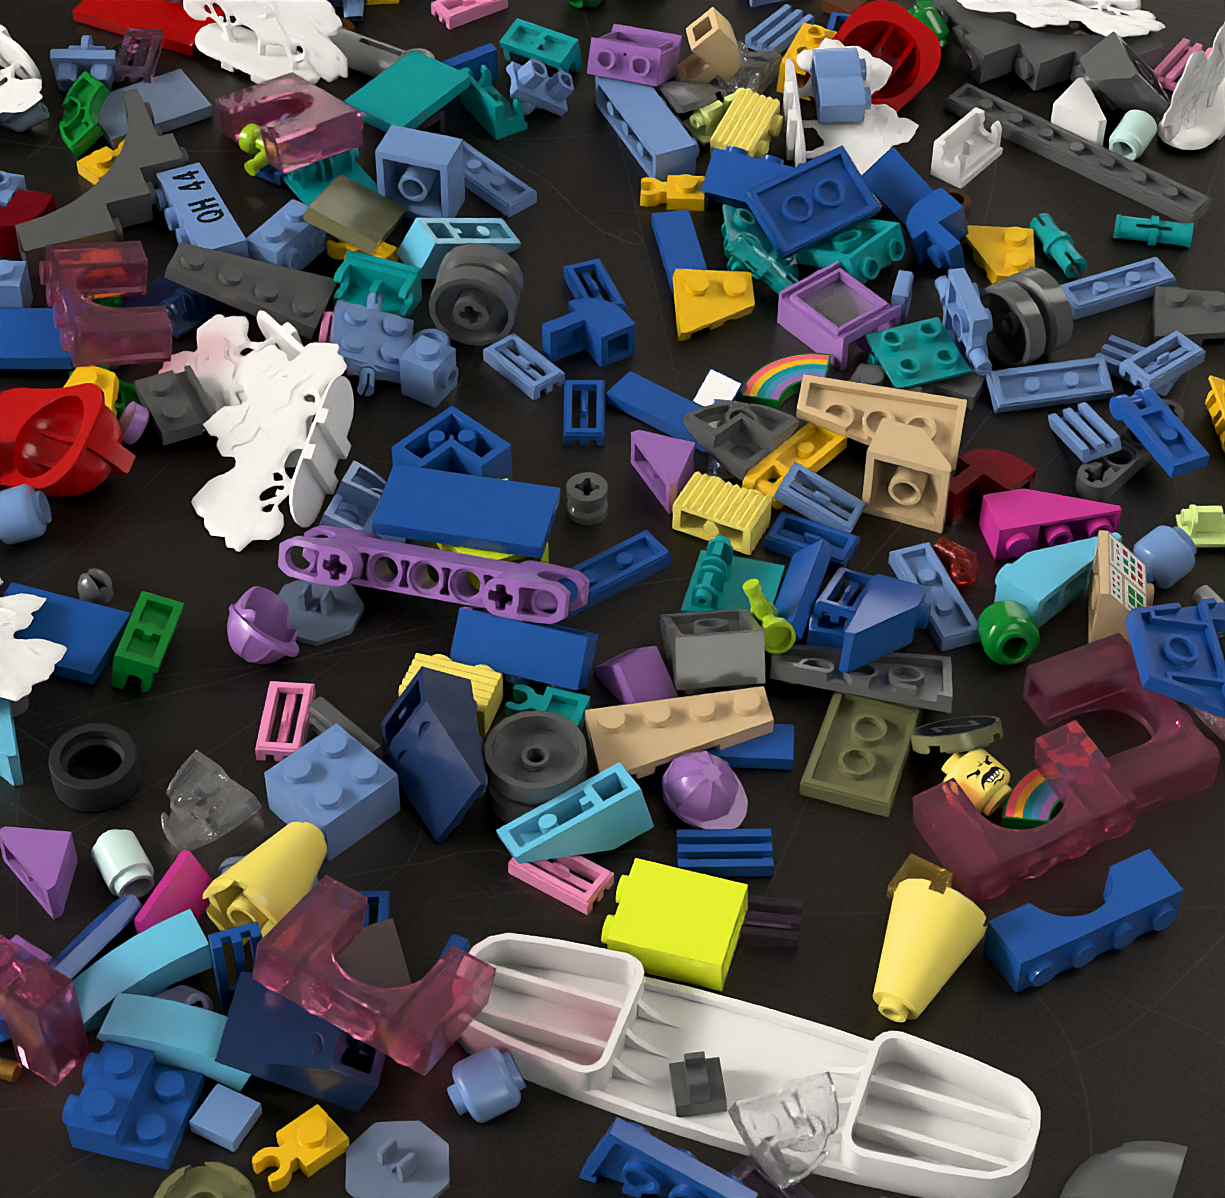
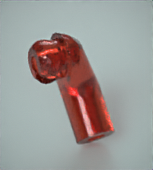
[933,535,980,586]

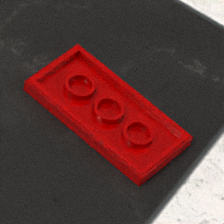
[72,0,227,56]

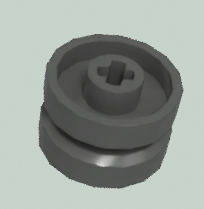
[429,243,524,346]
[979,267,1074,368]
[484,710,587,824]

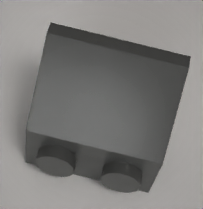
[1079,31,1171,118]
[660,608,765,695]

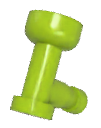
[239,123,294,176]
[742,579,796,654]

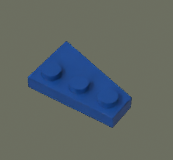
[579,1117,758,1198]

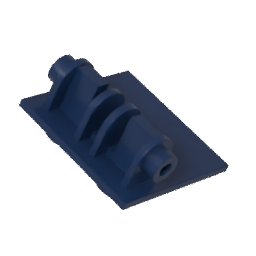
[122,273,226,339]

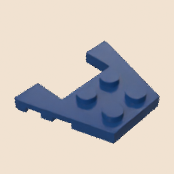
[1125,598,1225,718]

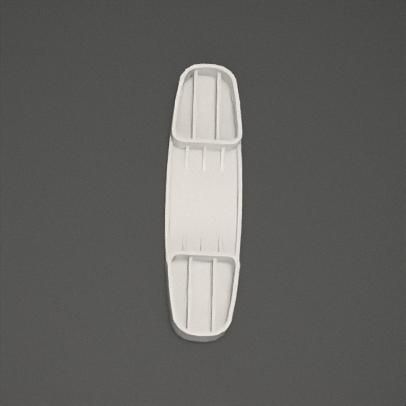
[451,933,1041,1198]

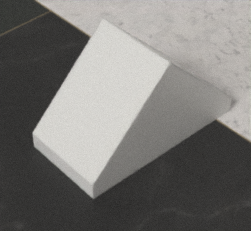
[1051,77,1107,146]

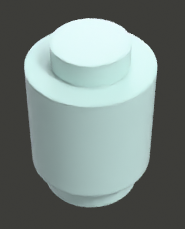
[1109,110,1157,161]
[91,829,154,899]

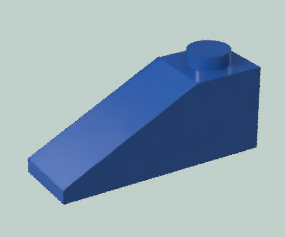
[839,574,931,673]

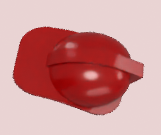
[803,0,941,112]
[0,383,136,498]

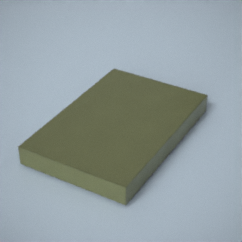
[303,174,407,255]
[799,691,924,818]

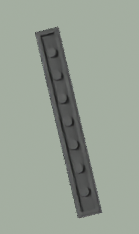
[945,83,1212,224]

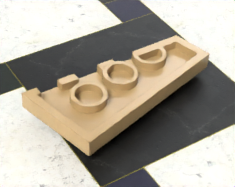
[796,374,967,476]
[585,686,774,779]

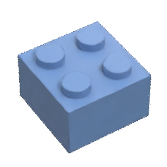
[375,125,465,219]
[264,723,401,862]

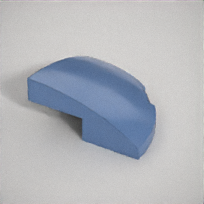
[319,461,406,543]

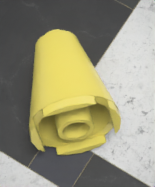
[203,822,327,955]
[873,879,987,1022]

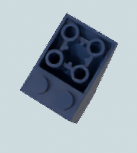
[380,666,488,843]
[214,971,400,1113]

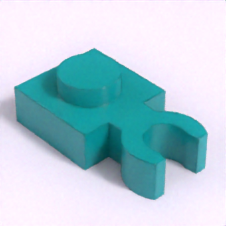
[505,684,590,731]

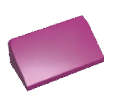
[134,849,213,935]

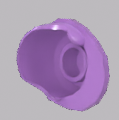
[227,586,299,664]
[662,751,748,829]

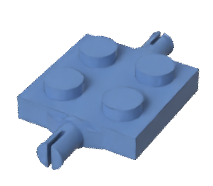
[934,268,993,376]
[330,292,414,396]

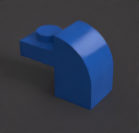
[906,187,968,272]
[542,298,635,367]

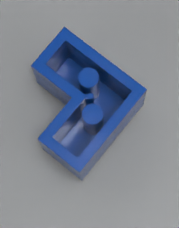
[392,406,512,481]

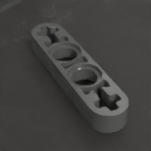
[1075,399,1184,502]

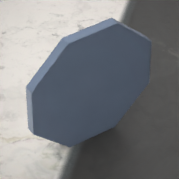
[278,579,365,646]
[345,1120,450,1198]

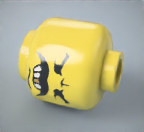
[941,748,1012,816]

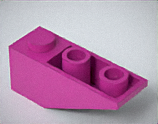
[979,488,1122,560]

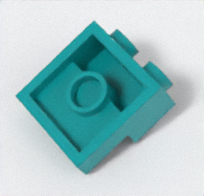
[795,218,906,284]

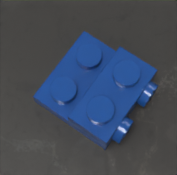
[62,1040,206,1170]

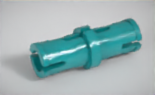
[1029,213,1087,278]
[1113,214,1194,248]
[727,231,799,295]

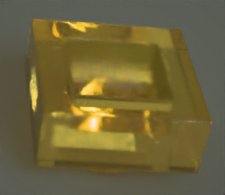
[887,853,953,900]

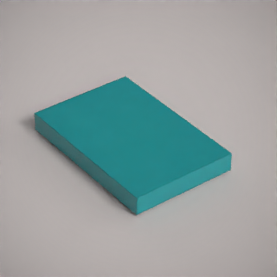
[343,50,470,132]

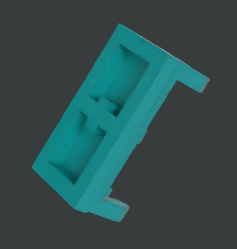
[499,18,583,73]
[460,65,527,140]
[333,250,422,319]

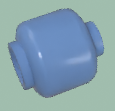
[0,484,52,545]
[1131,525,1197,589]
[447,1046,527,1123]

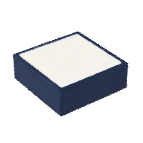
[691,367,748,410]

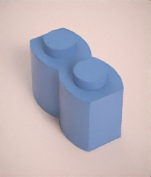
[810,47,871,123]

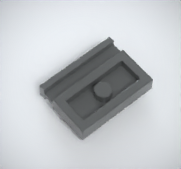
[134,365,216,446]

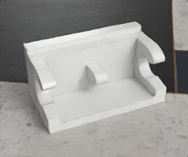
[930,107,1003,189]

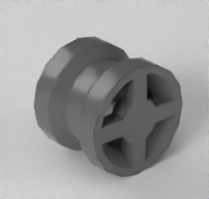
[566,472,608,526]

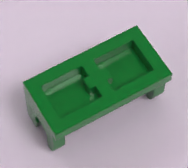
[111,591,184,693]

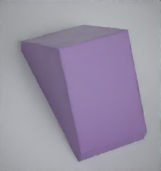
[631,430,695,514]
[593,646,679,705]
[0,826,78,920]

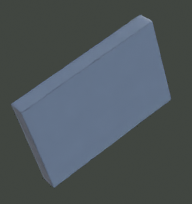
[98,69,213,150]

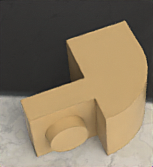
[677,7,741,84]

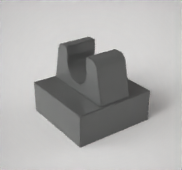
[669,1051,727,1117]

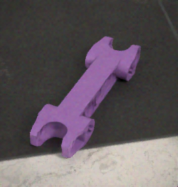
[278,525,590,624]

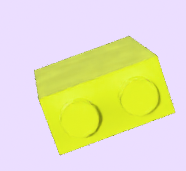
[601,858,748,992]

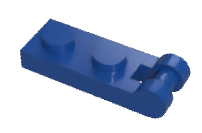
[1109,387,1210,478]

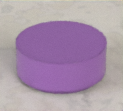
[119,401,149,445]

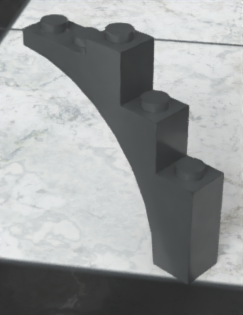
[932,0,1165,97]
[15,89,190,279]

